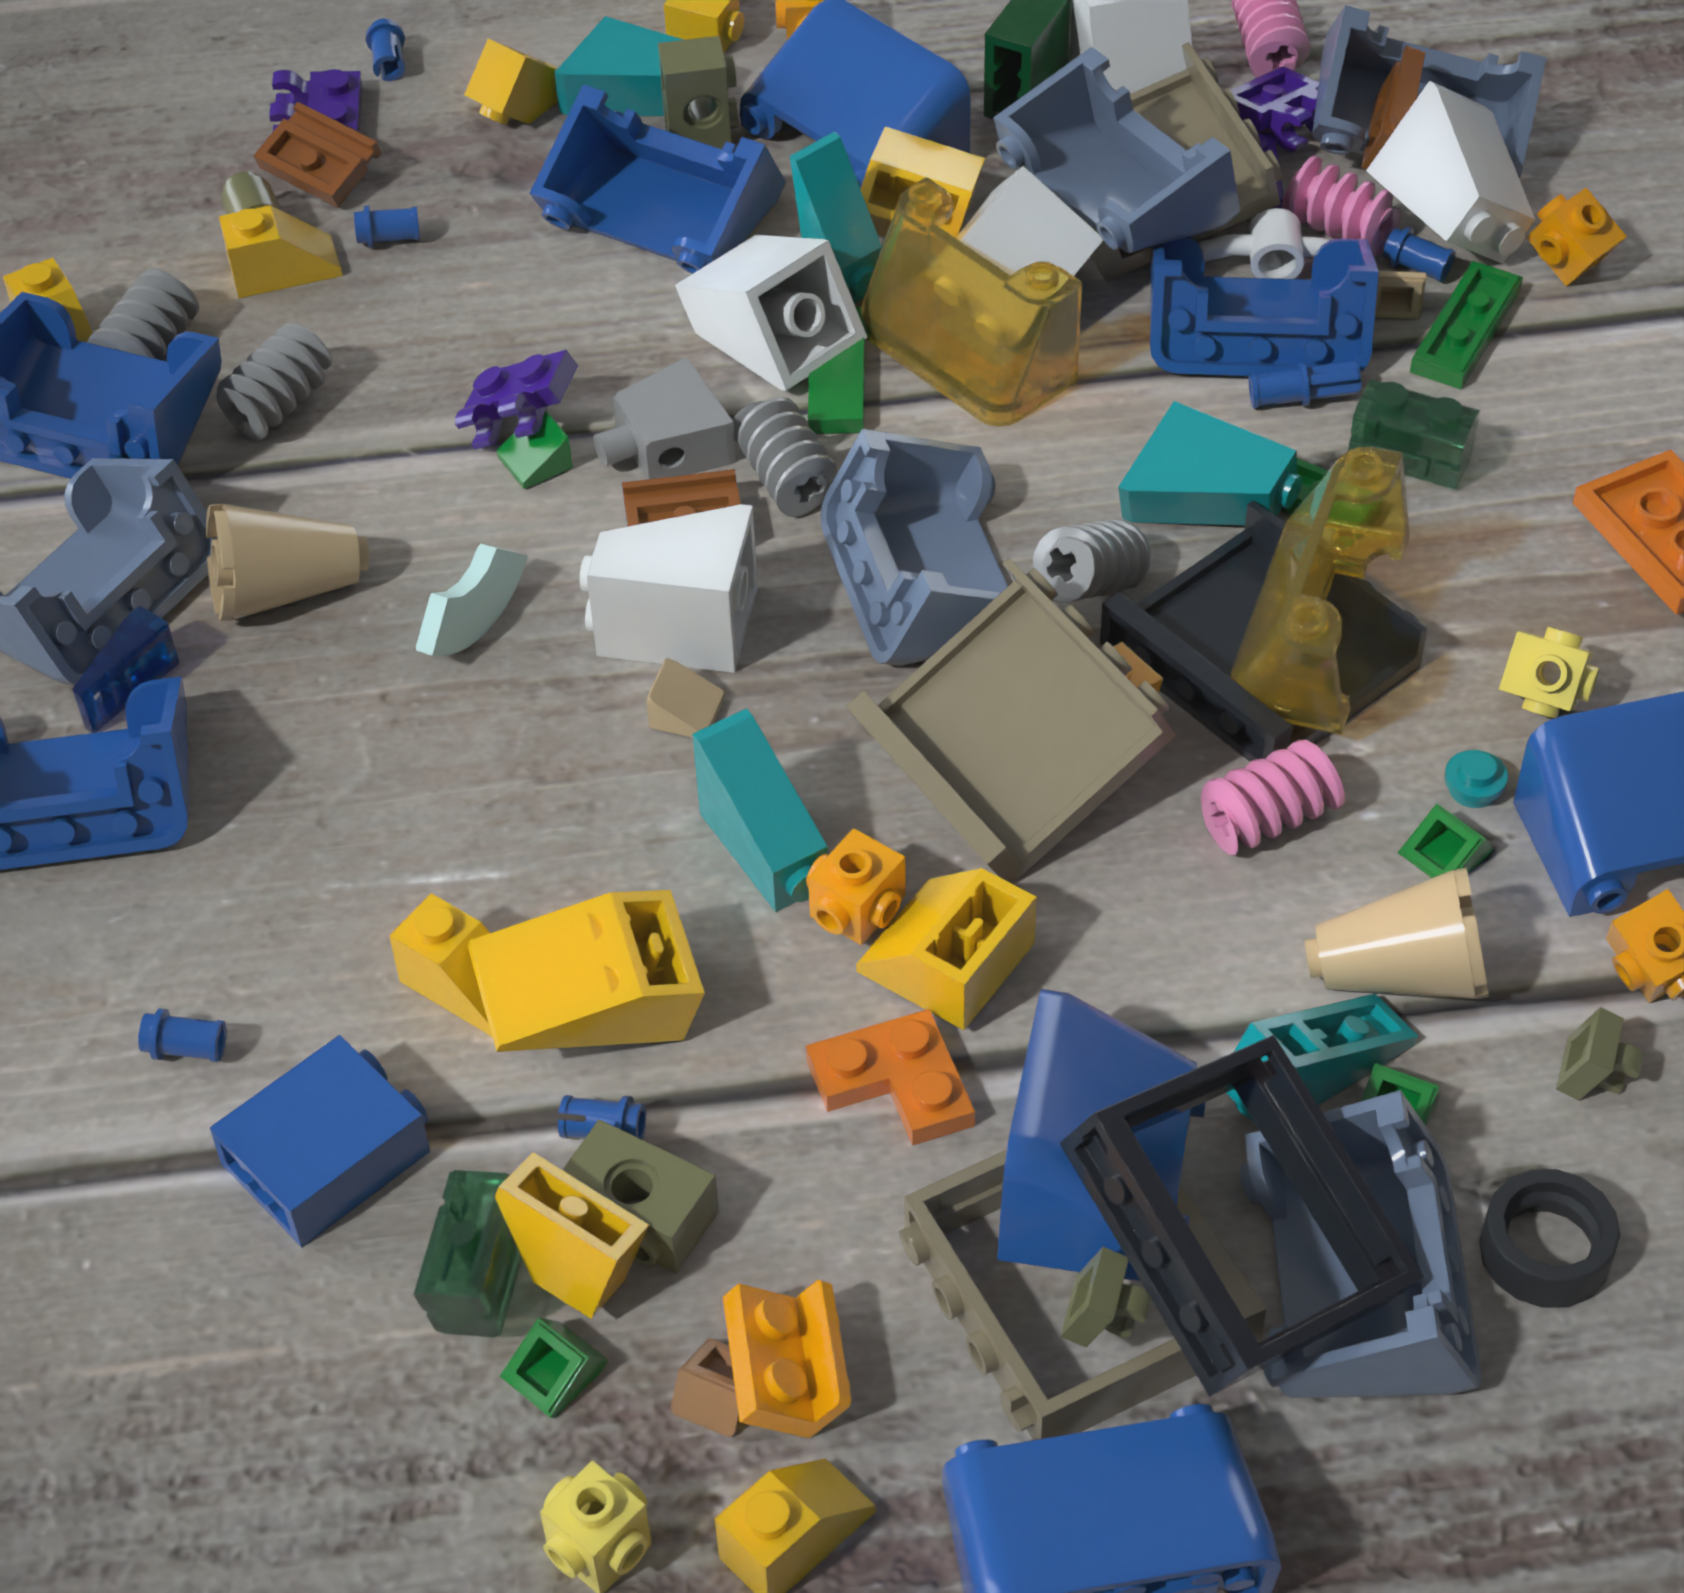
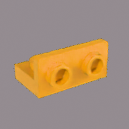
[723,1280,851,1439]

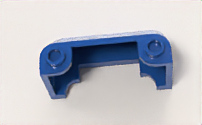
[739,0,971,189]
[529,84,786,274]
[1150,237,1379,376]
[0,292,222,479]
[0,676,189,870]
[1513,691,1684,917]
[997,989,1206,1281]
[942,1404,1281,1593]

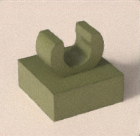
[1556,1007,1644,1101]
[1060,1247,1151,1348]

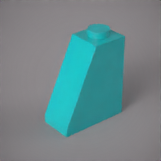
[555,16,684,116]
[1118,401,1302,525]
[692,708,828,912]

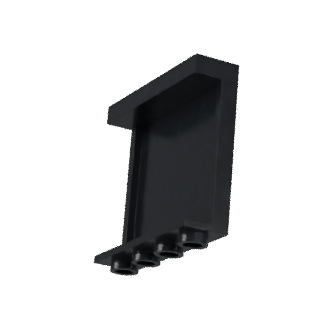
[1100,500,1427,762]

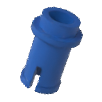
[365,18,405,81]
[354,206,420,248]
[1383,227,1456,282]
[138,1008,227,1062]
[558,1095,647,1140]

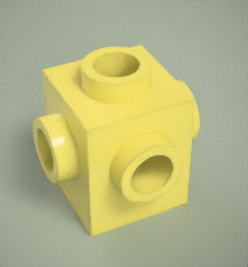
[1499,626,1600,718]
[540,1460,652,1593]

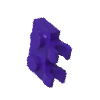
[1230,66,1319,152]
[269,69,362,133]
[455,350,578,449]

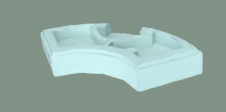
[416,543,528,656]

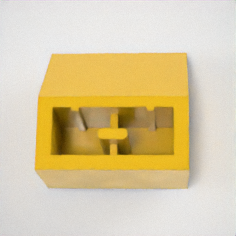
[861,126,985,255]
[856,868,1037,1030]

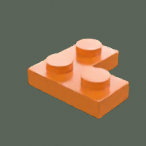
[805,1009,975,1146]

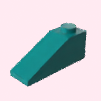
[790,131,886,304]
[1227,993,1419,1123]

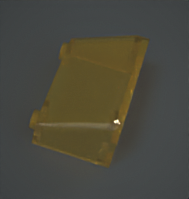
[860,177,1082,427]
[1230,447,1410,734]

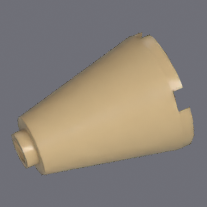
[206,504,369,621]
[1304,868,1489,999]

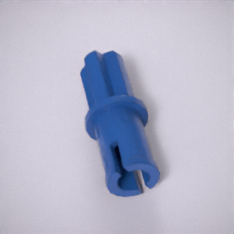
[1248,361,1362,408]

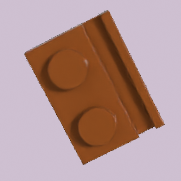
[1361,45,1426,169]
[253,102,382,208]
[622,469,741,527]

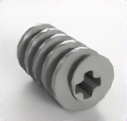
[87,268,200,360]
[216,323,332,441]
[732,397,838,518]
[1032,519,1151,603]

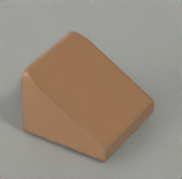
[671,1338,742,1437]

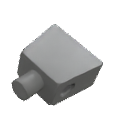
[593,357,736,480]

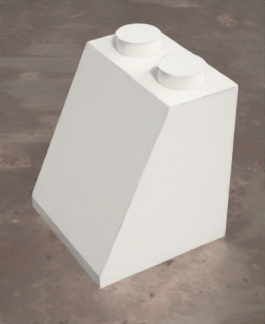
[1069,0,1192,94]
[1366,81,1535,263]
[928,166,1103,346]
[675,235,868,391]
[580,504,758,673]

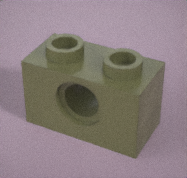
[658,36,739,149]
[562,1119,719,1274]

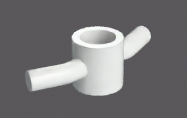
[1198,208,1330,279]

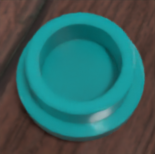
[1444,750,1508,808]

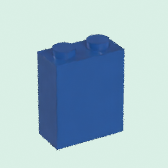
[209,1034,430,1248]

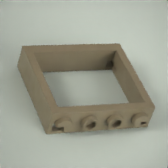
[899,1150,1267,1440]

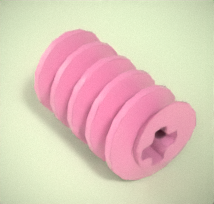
[1231,0,1311,78]
[1282,155,1401,257]
[1201,740,1345,856]

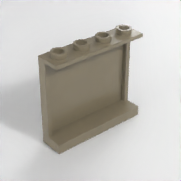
[1078,42,1282,282]
[846,558,1177,884]

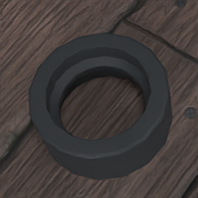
[1479,1169,1621,1308]

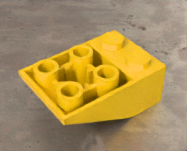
[468,890,705,1052]

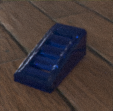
[72,605,180,733]

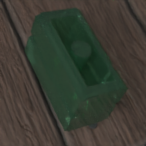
[1347,379,1480,490]
[413,1170,522,1338]

